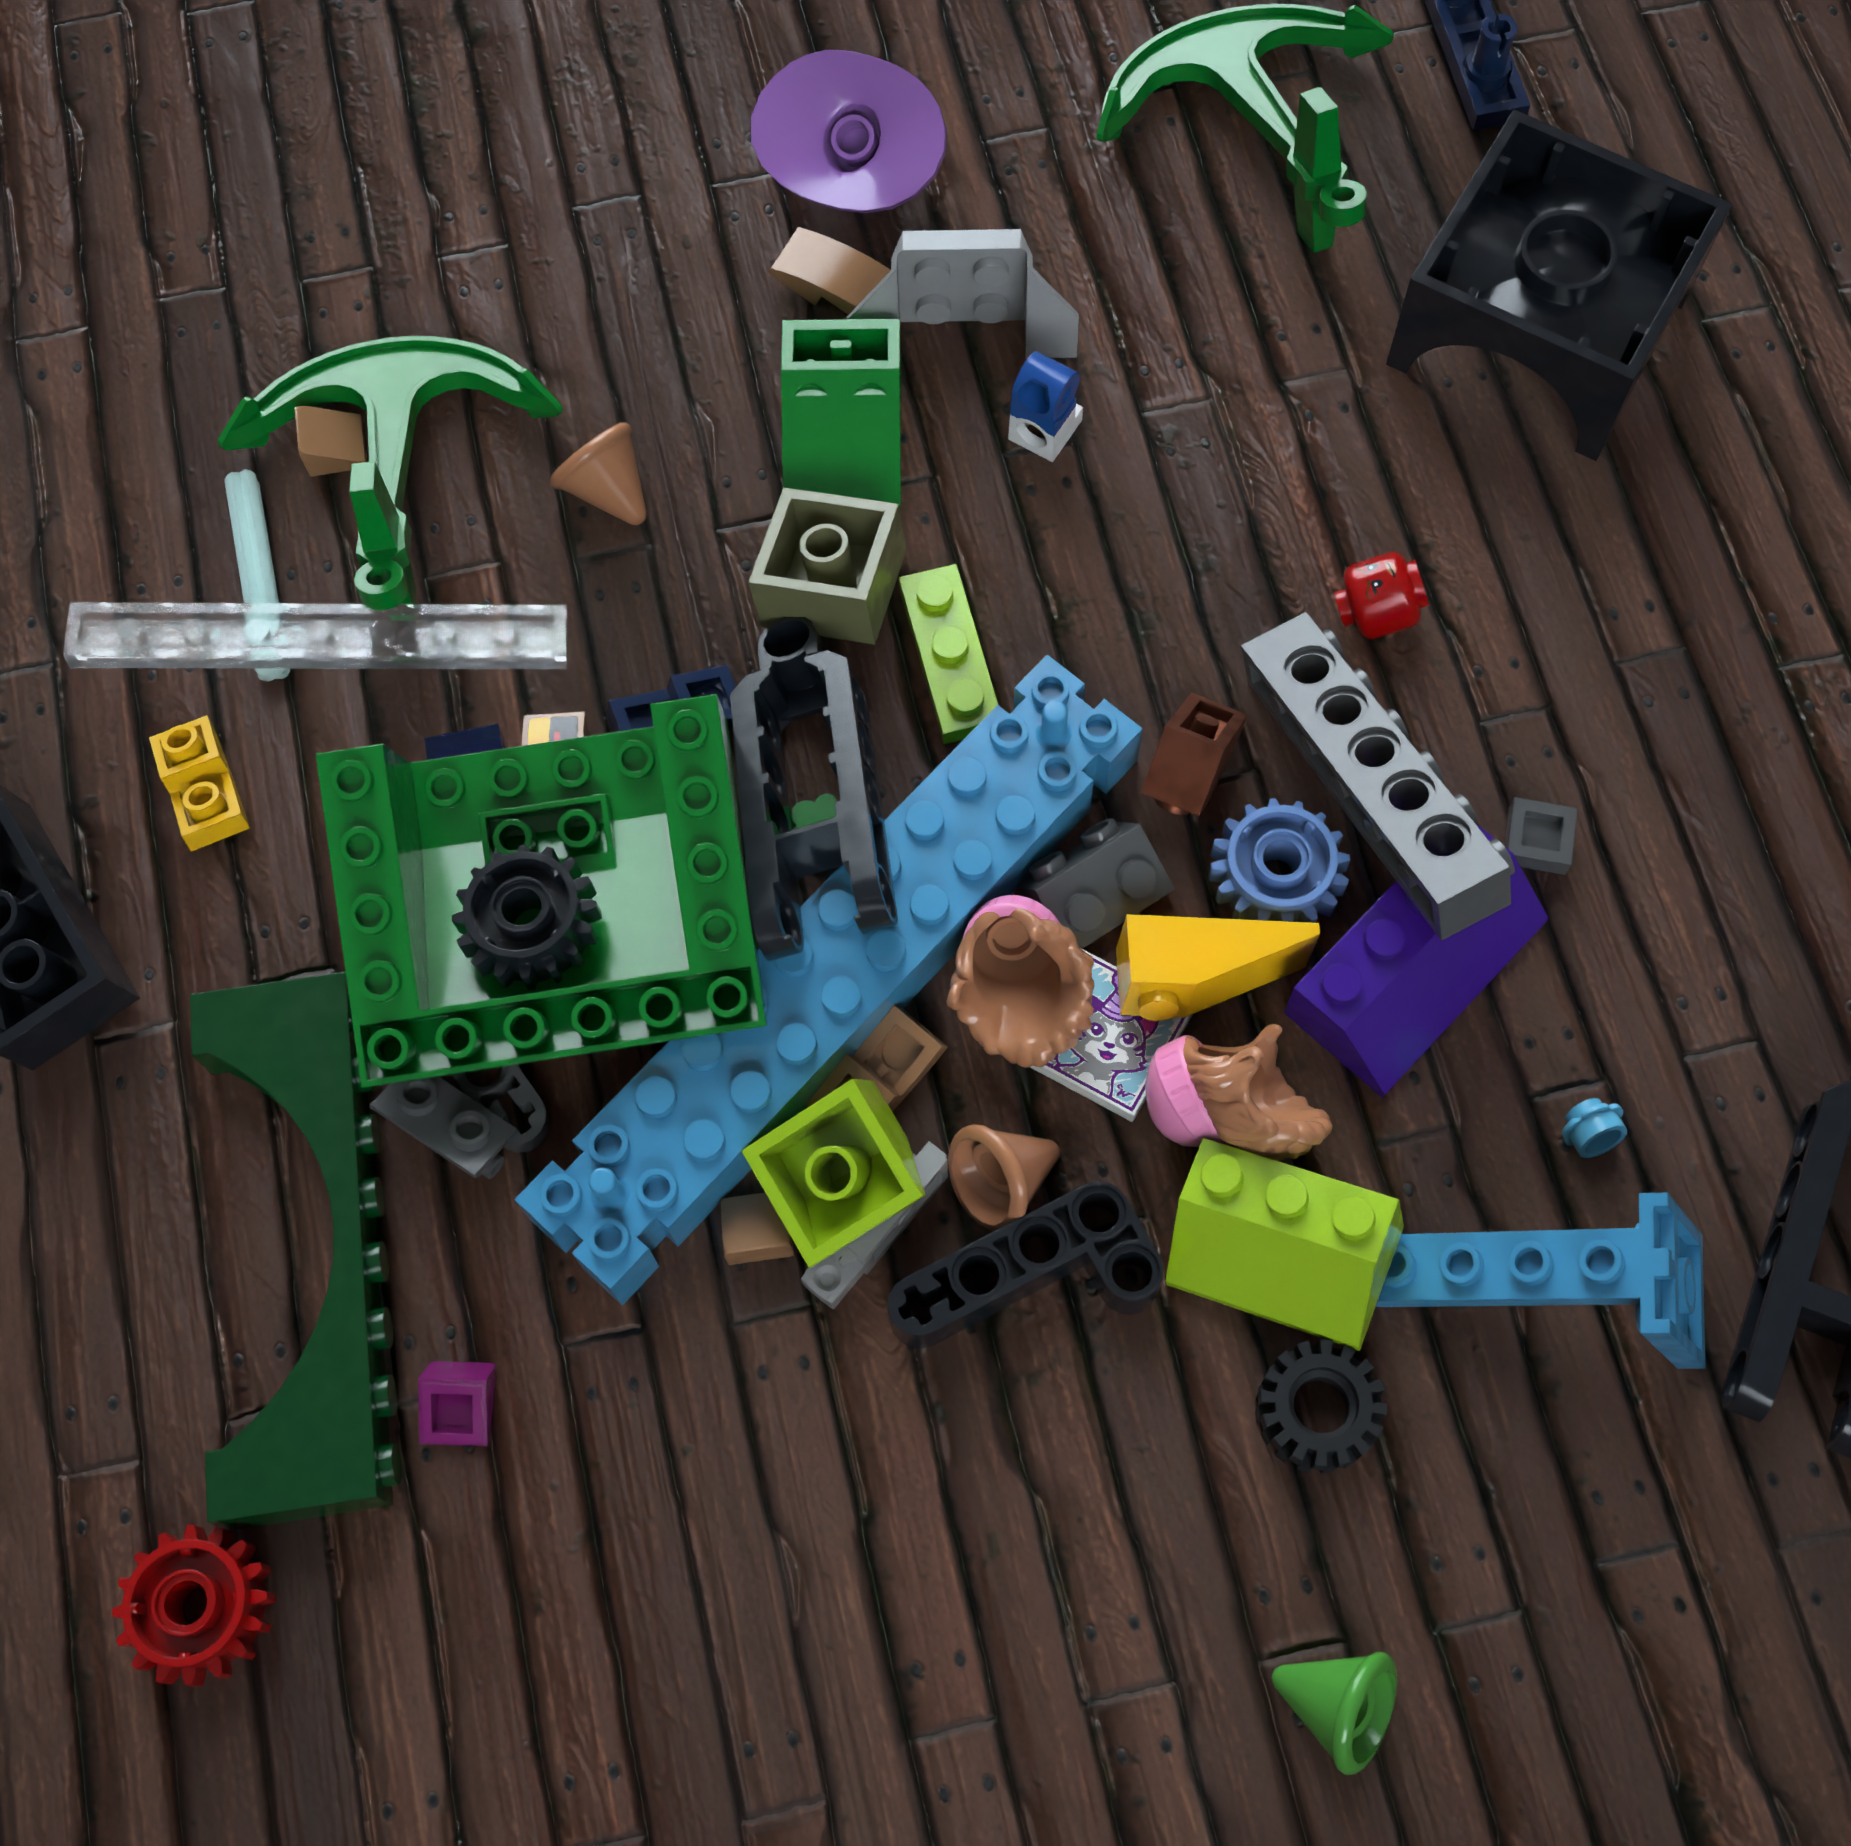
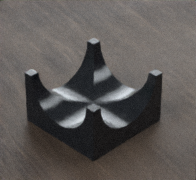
[1386,110,1732,461]

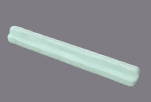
[224,469,290,682]

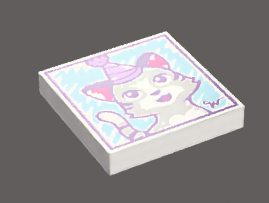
[1030,948,1193,1123]

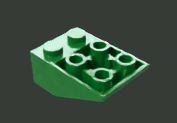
[781,319,902,509]

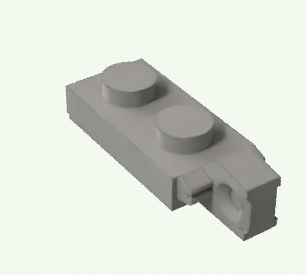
[801,1141,948,1309]

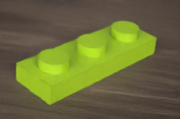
[898,564,998,744]

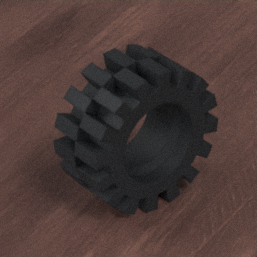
[1255,1340,1387,1474]

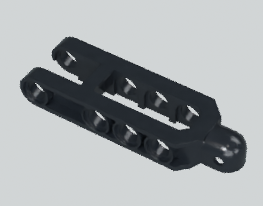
[730,617,898,961]
[1721,1076,1851,1459]

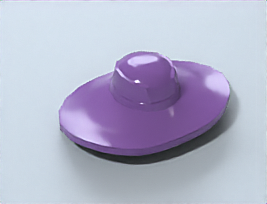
[751,50,947,213]

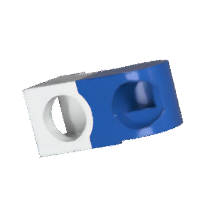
[1008,351,1083,462]

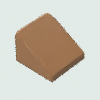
[295,406,367,477]
[720,1192,794,1265]

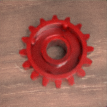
[112,1524,276,1687]

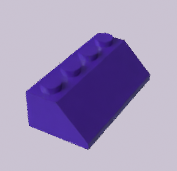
[1284,825,1549,1098]

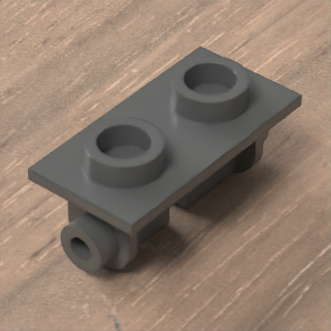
[370,1077,517,1179]

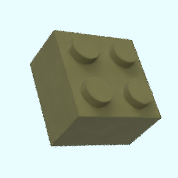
[748,487,907,645]

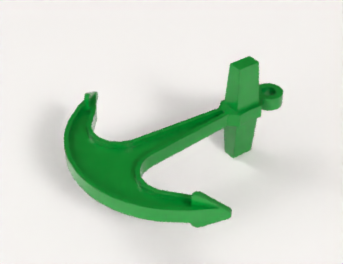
[1096,4,1394,253]
[218,336,563,619]

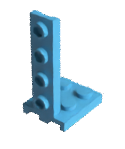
[1376,1192,1706,1369]

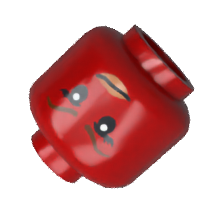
[1334,552,1429,639]

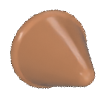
[549,422,647,526]
[948,1124,1060,1231]

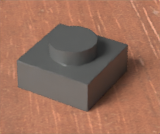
[1504,797,1578,875]

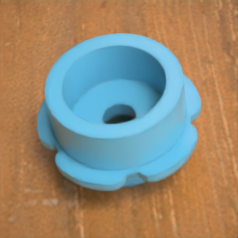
[1562,1098,1627,1158]

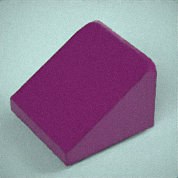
[418,1361,496,1446]

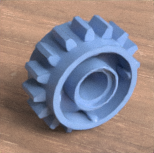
[1208,798,1350,923]

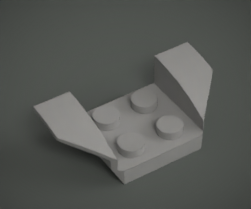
[847,229,1079,358]

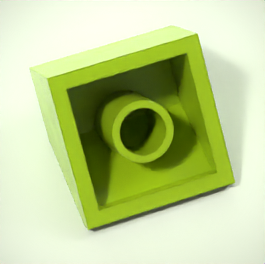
[741,1078,926,1268]

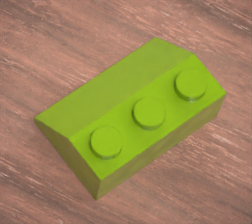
[1165,1138,1404,1351]

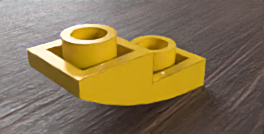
[149,715,250,852]

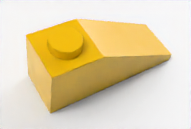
[1116,914,1320,1021]

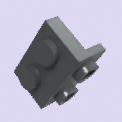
[1017,818,1175,949]

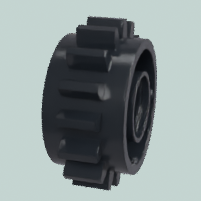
[452,845,602,990]

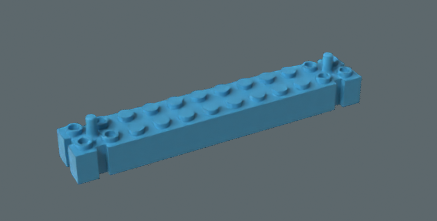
[514,655,1143,1306]

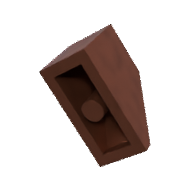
[1141,692,1248,816]

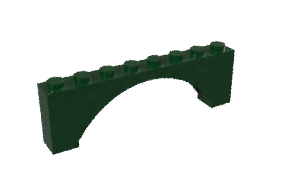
[190,971,402,1531]

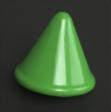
[1272,1652,1398,1775]

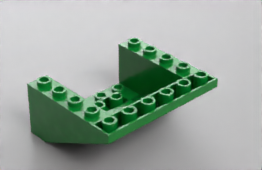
[315,694,767,1088]

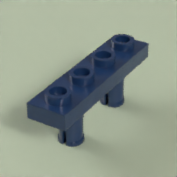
[1424,0,1531,130]

